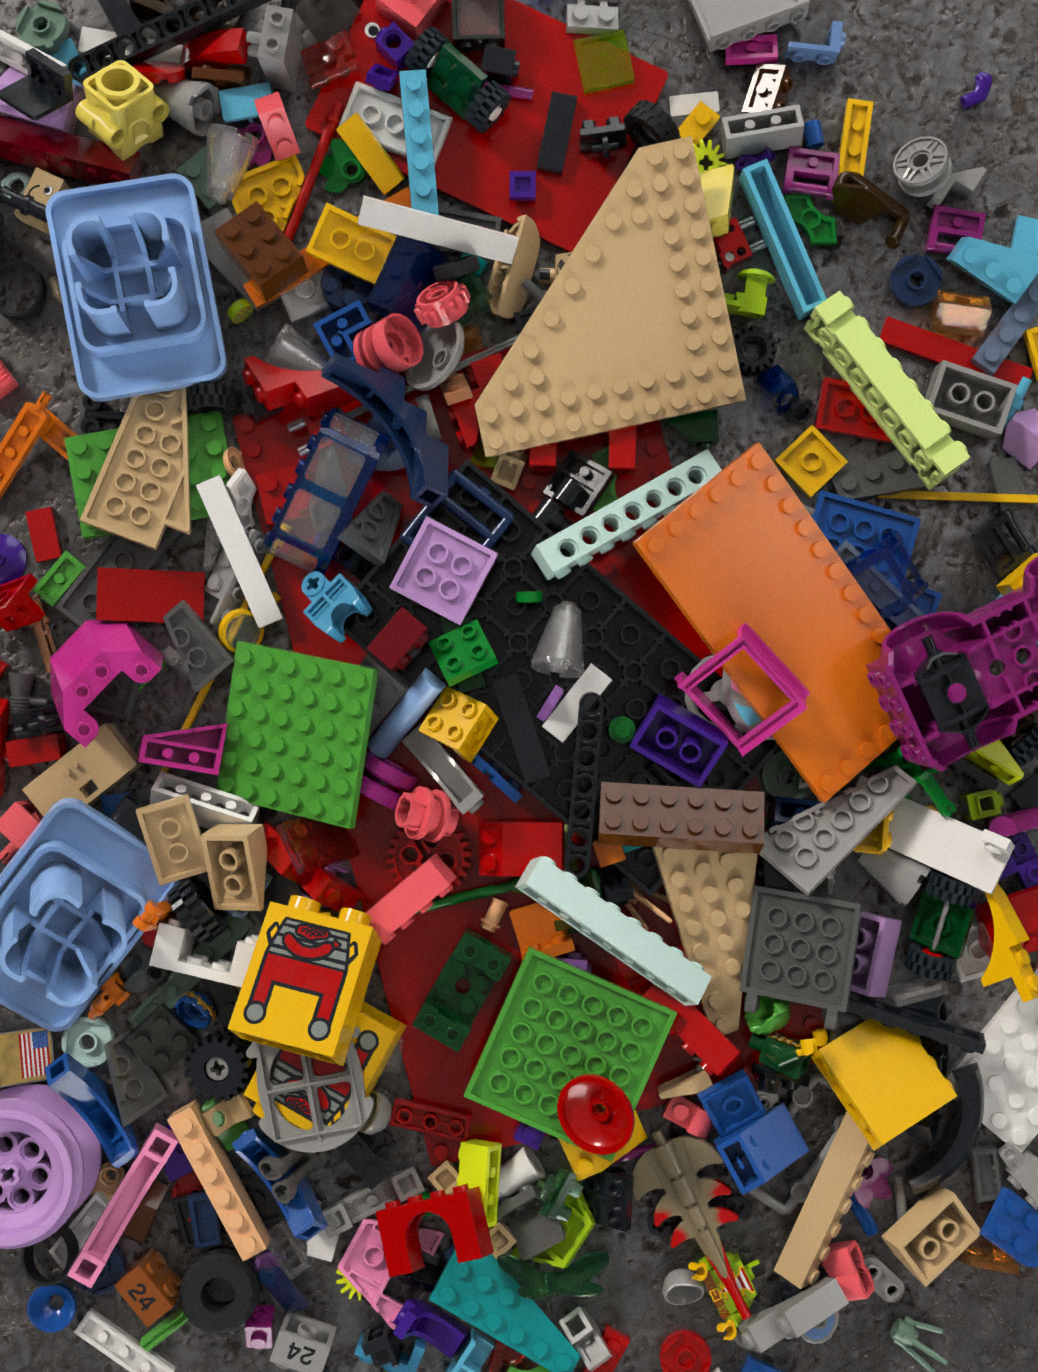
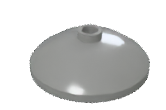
[405,321,465,391]

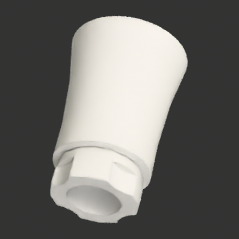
[498,1145,545,1201]

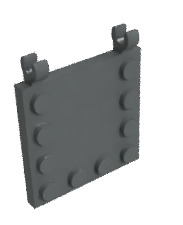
[739,885,863,1030]

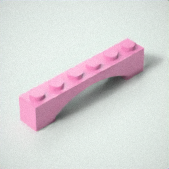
[67,1123,178,1288]

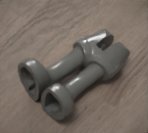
[258,1149,333,1204]

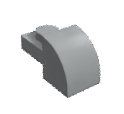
[559,1306,613,1372]

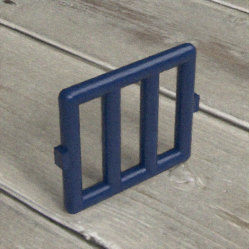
[400,469,515,550]

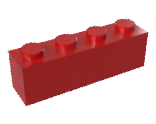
[643,984,742,1076]

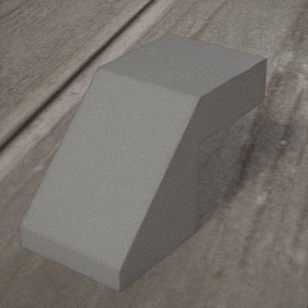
[926,167,987,209]

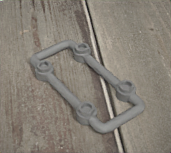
[748,1072,845,1215]

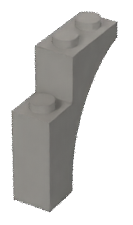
[402,723,485,815]
[734,1277,849,1353]

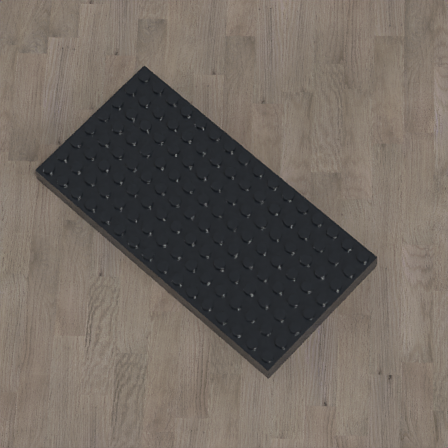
[344,459,780,897]

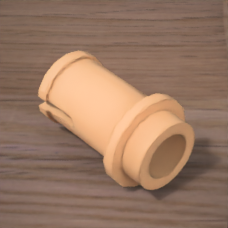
[480,897,509,933]

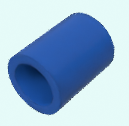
[804,119,825,150]

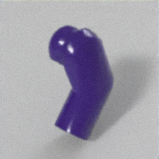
[960,72,993,109]
[736,148,775,171]

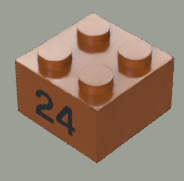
[114,1247,182,1328]

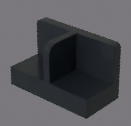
[595,864,634,906]
[362,1321,402,1368]

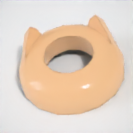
[223,447,246,477]

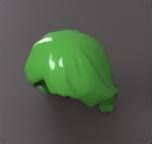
[744,992,791,1037]

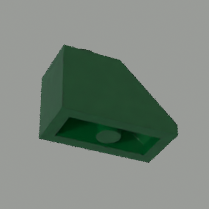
[663,410,719,451]

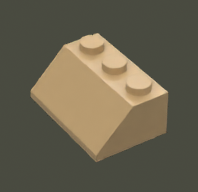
[881,1184,981,1287]

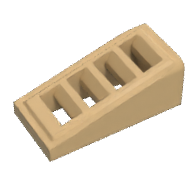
[656,1068,713,1099]

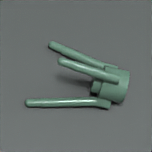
[890,1316,948,1372]

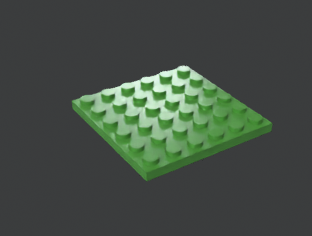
[216,641,379,829]
[464,946,677,1162]

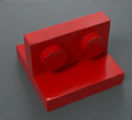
[0,573,46,632]

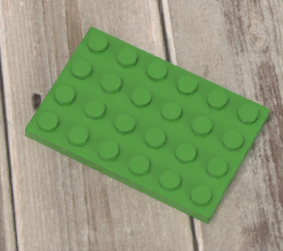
[64,411,231,540]

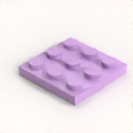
[389,516,498,625]

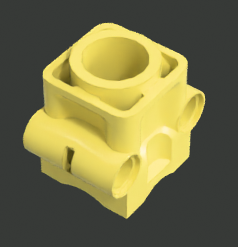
[75,60,169,161]

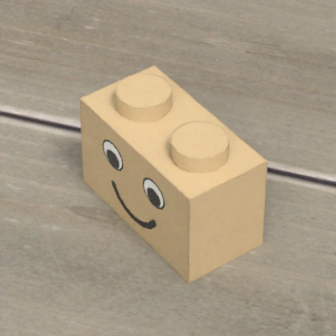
[14,167,71,235]

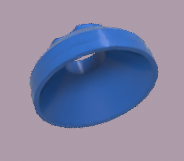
[27,1283,77,1333]

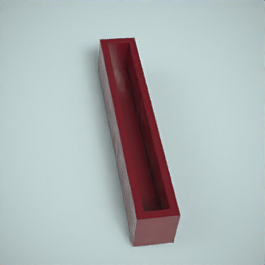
[0,115,143,184]

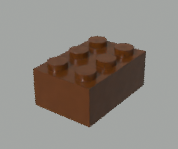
[214,201,309,302]

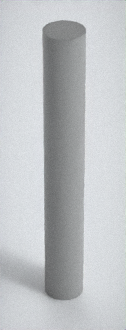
[893,1174,907,1221]

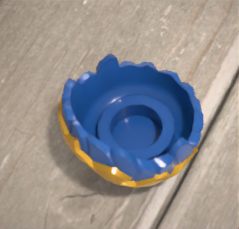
[175,991,216,1030]

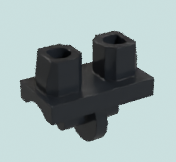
[580,116,627,160]
[11,704,64,740]

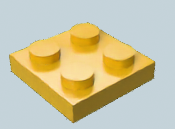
[773,425,848,499]

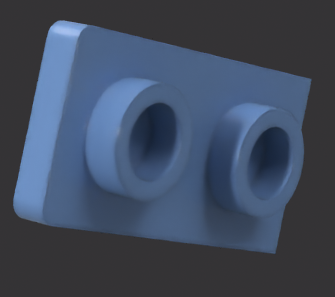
[784,21,846,65]

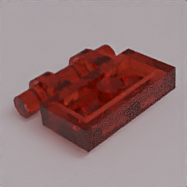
[300,30,359,90]

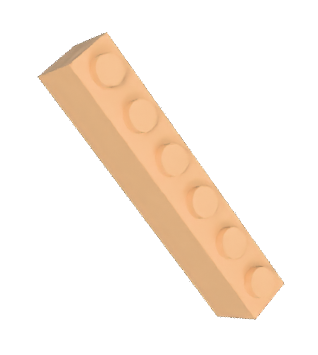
[167,1099,271,1261]

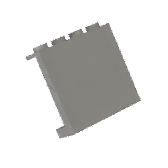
[688,0,810,52]

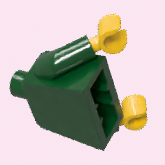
[748,1028,828,1080]

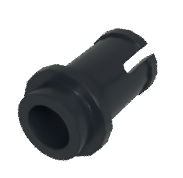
[648,762,683,786]

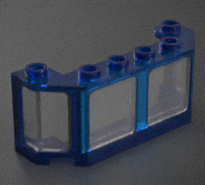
[263,408,391,576]

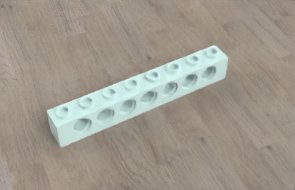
[531,449,721,580]

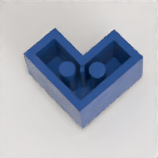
[313,300,372,363]

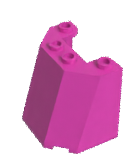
[50,620,164,748]

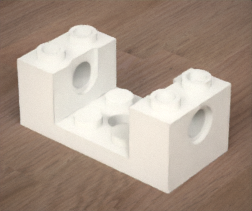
[149,916,259,987]

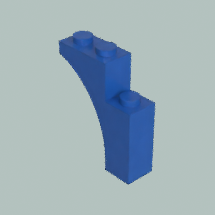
[45,1053,139,1169]
[232,1128,328,1241]

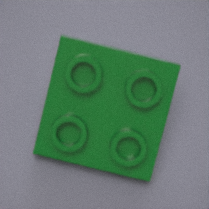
[428,619,498,687]

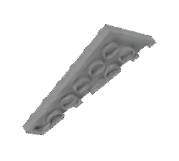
[760,765,917,896]

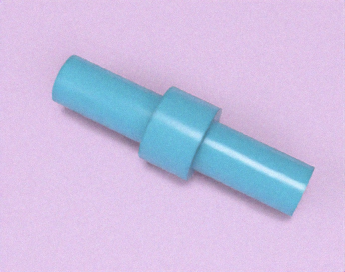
[1004,377,1032,428]

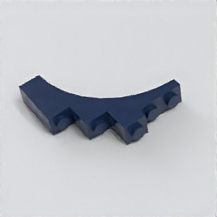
[321,353,449,509]

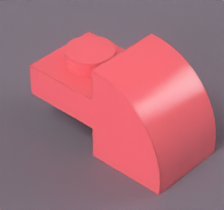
[662,1096,714,1139]

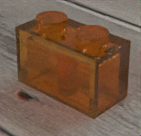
[929,290,992,338]

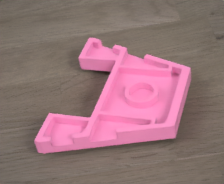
[337,1218,444,1330]

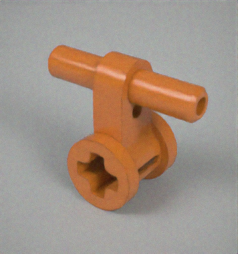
[88,972,133,1020]

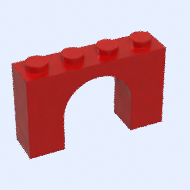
[529,425,637,475]
[376,1184,494,1277]

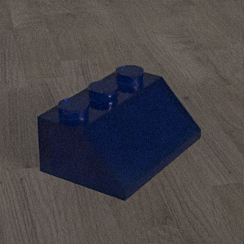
[367,235,449,329]

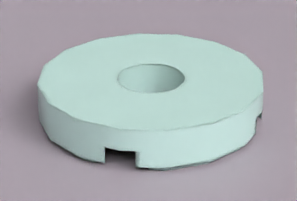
[61,1015,115,1068]

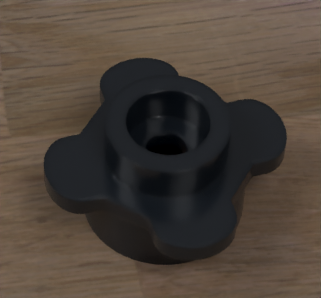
[784,396,813,424]

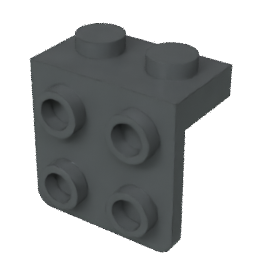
[497,1184,566,1261]

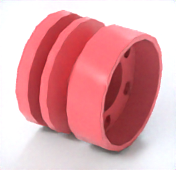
[353,313,424,374]

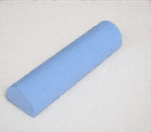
[367,668,446,758]

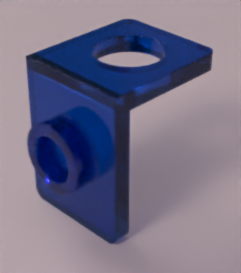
[756,365,800,415]

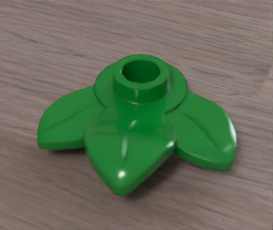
[319,139,365,193]

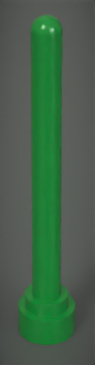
[415,876,524,914]

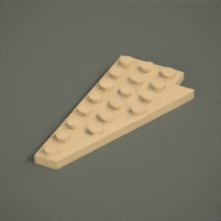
[80,388,191,550]
[652,847,757,1035]

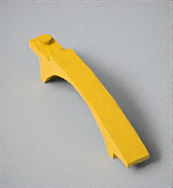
[925,805,1038,1003]

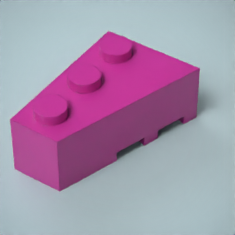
[136,723,228,775]

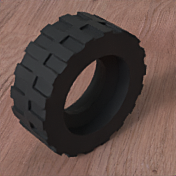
[623,100,681,148]

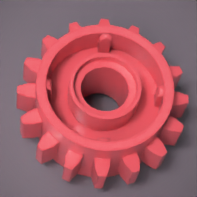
[414,279,471,328]

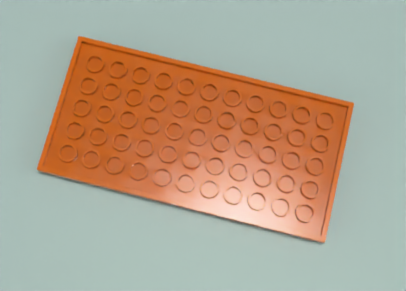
[632,442,898,803]

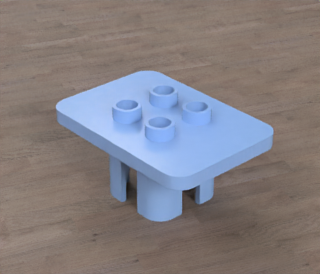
[46,173,227,402]
[0,798,180,1032]

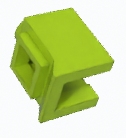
[959,787,1004,821]

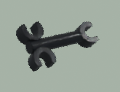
[80,395,125,433]

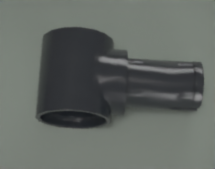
[532,496,574,532]

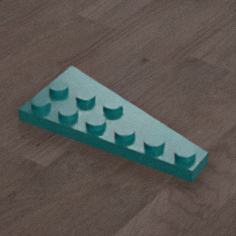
[428,1249,580,1372]

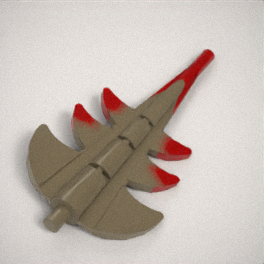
[633,1129,752,1320]

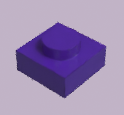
[365,63,399,91]
[510,171,536,201]

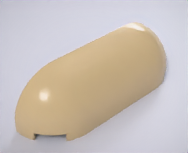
[486,215,540,318]

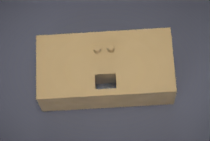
[22,723,145,817]

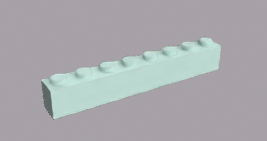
[515,856,712,1006]

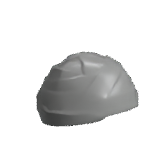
[359,1090,392,1135]
[662,1268,705,1305]

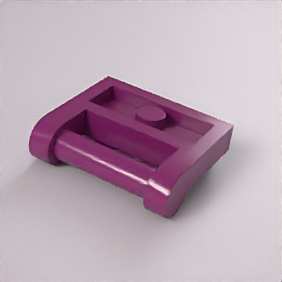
[782,146,840,201]
[924,205,986,254]

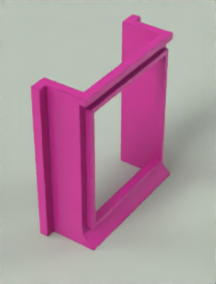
[675,622,810,757]

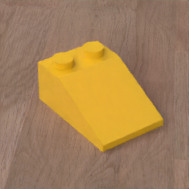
[558,1110,647,1181]

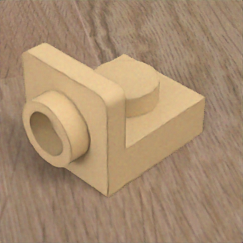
[491,450,528,490]

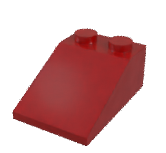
[479,820,564,876]

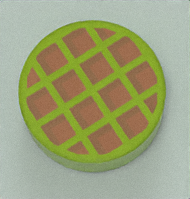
[227,299,254,324]

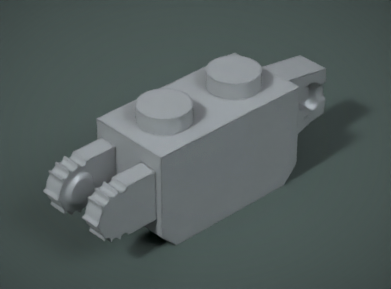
[997,1142,1038,1210]

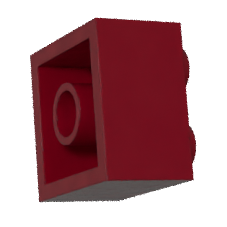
[366,607,430,671]

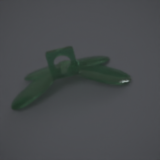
[497,1250,610,1300]

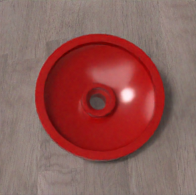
[557,1074,635,1155]

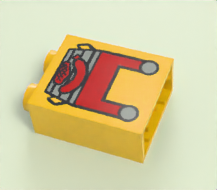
[228,895,382,1066]
[243,1001,407,1148]

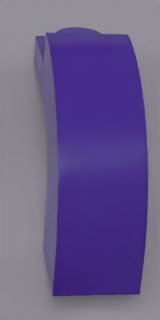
[393,1299,471,1359]

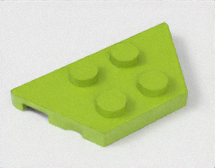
[511,1169,596,1268]

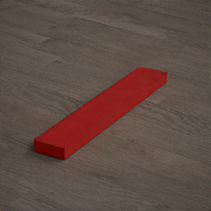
[879,316,1033,385]

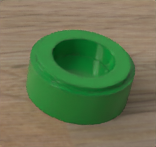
[516,591,543,603]

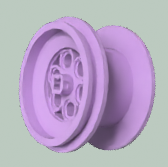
[0,1083,103,1249]

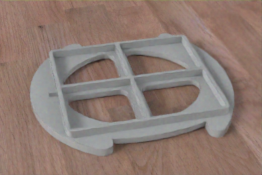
[246,1026,374,1153]

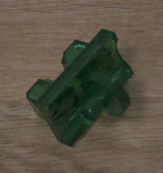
[537,1169,584,1222]

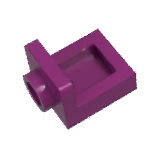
[245,1305,275,1349]

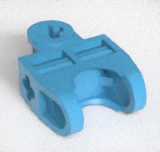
[301,571,372,644]

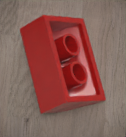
[976,885,1038,959]

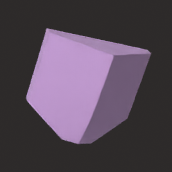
[1001,408,1038,471]

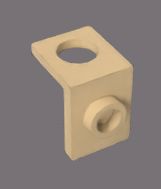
[202,1092,255,1138]

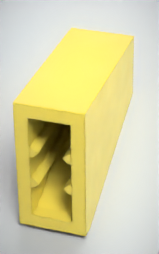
[699,164,734,237]

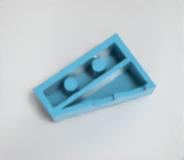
[946,237,1038,304]

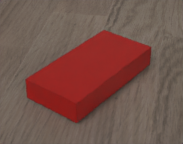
[25,507,63,563]

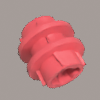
[395,786,459,843]

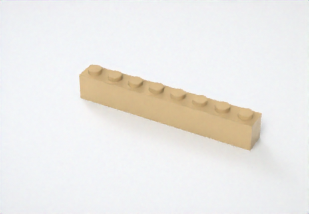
[774,1112,874,1289]

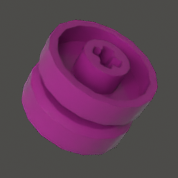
[360,752,418,810]

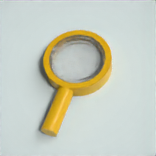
[218,592,281,653]

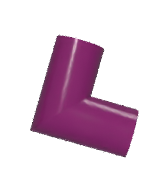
[987,806,1038,837]

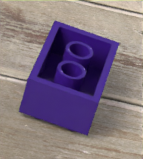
[629,694,729,788]

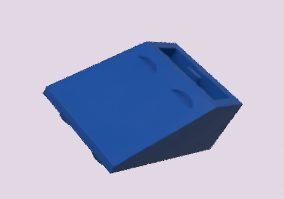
[714,1102,809,1195]

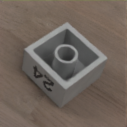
[269,1311,337,1372]

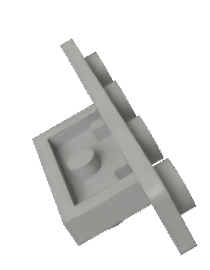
[204,529,272,630]

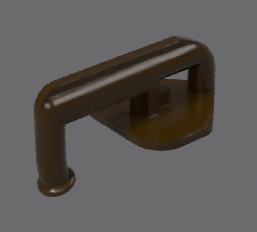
[832,171,910,249]

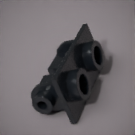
[397,1262,444,1292]

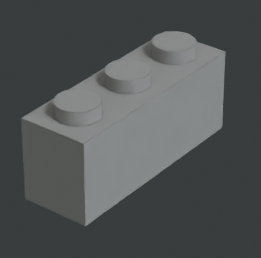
[720,104,804,159]

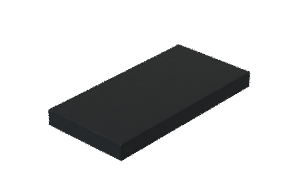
[171,1172,286,1250]

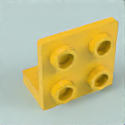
[419,687,499,763]

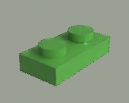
[33,550,86,607]

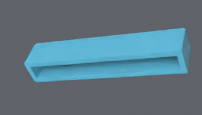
[399,69,439,215]
[738,159,827,321]

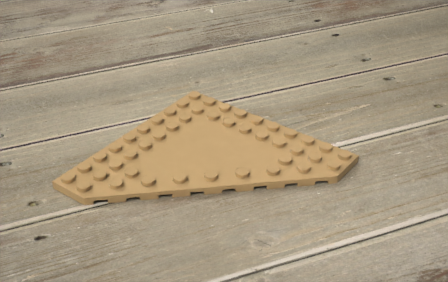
[475,136,746,458]

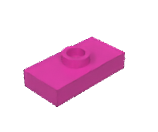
[725,34,778,65]

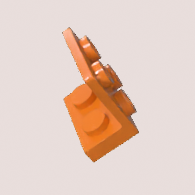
[509,902,575,960]

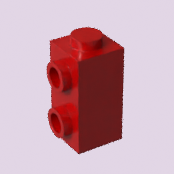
[3,732,68,768]

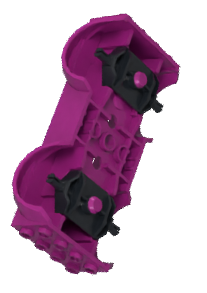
[866,557,1038,772]

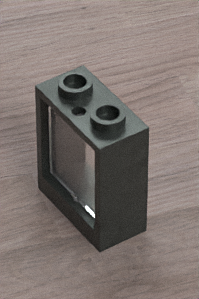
[452,0,505,53]

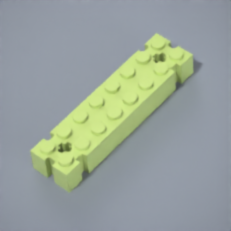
[804,291,970,491]

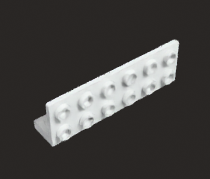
[856,776,1015,894]

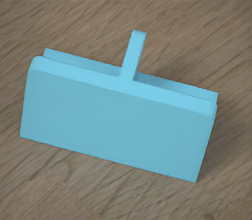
[218,82,274,124]
[445,1328,495,1372]

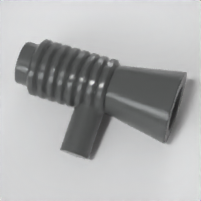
[8,672,48,730]

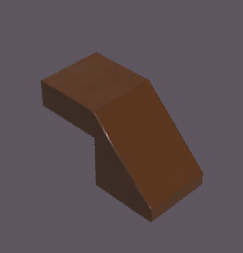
[122,1180,169,1244]

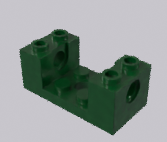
[412,927,512,1052]

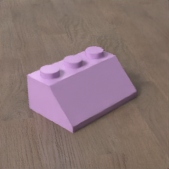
[0,66,85,135]
[851,910,902,998]

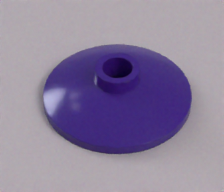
[0,534,27,585]

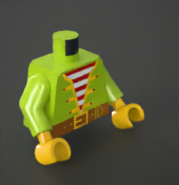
[688,1251,765,1340]

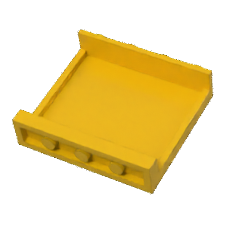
[811,1018,957,1151]

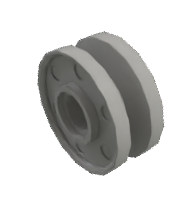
[893,136,953,197]

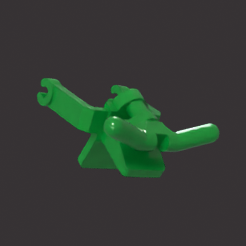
[863,745,956,818]

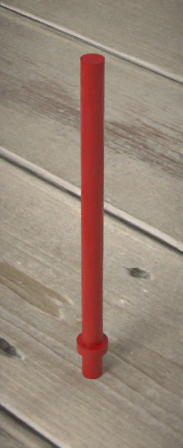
[284,101,344,242]

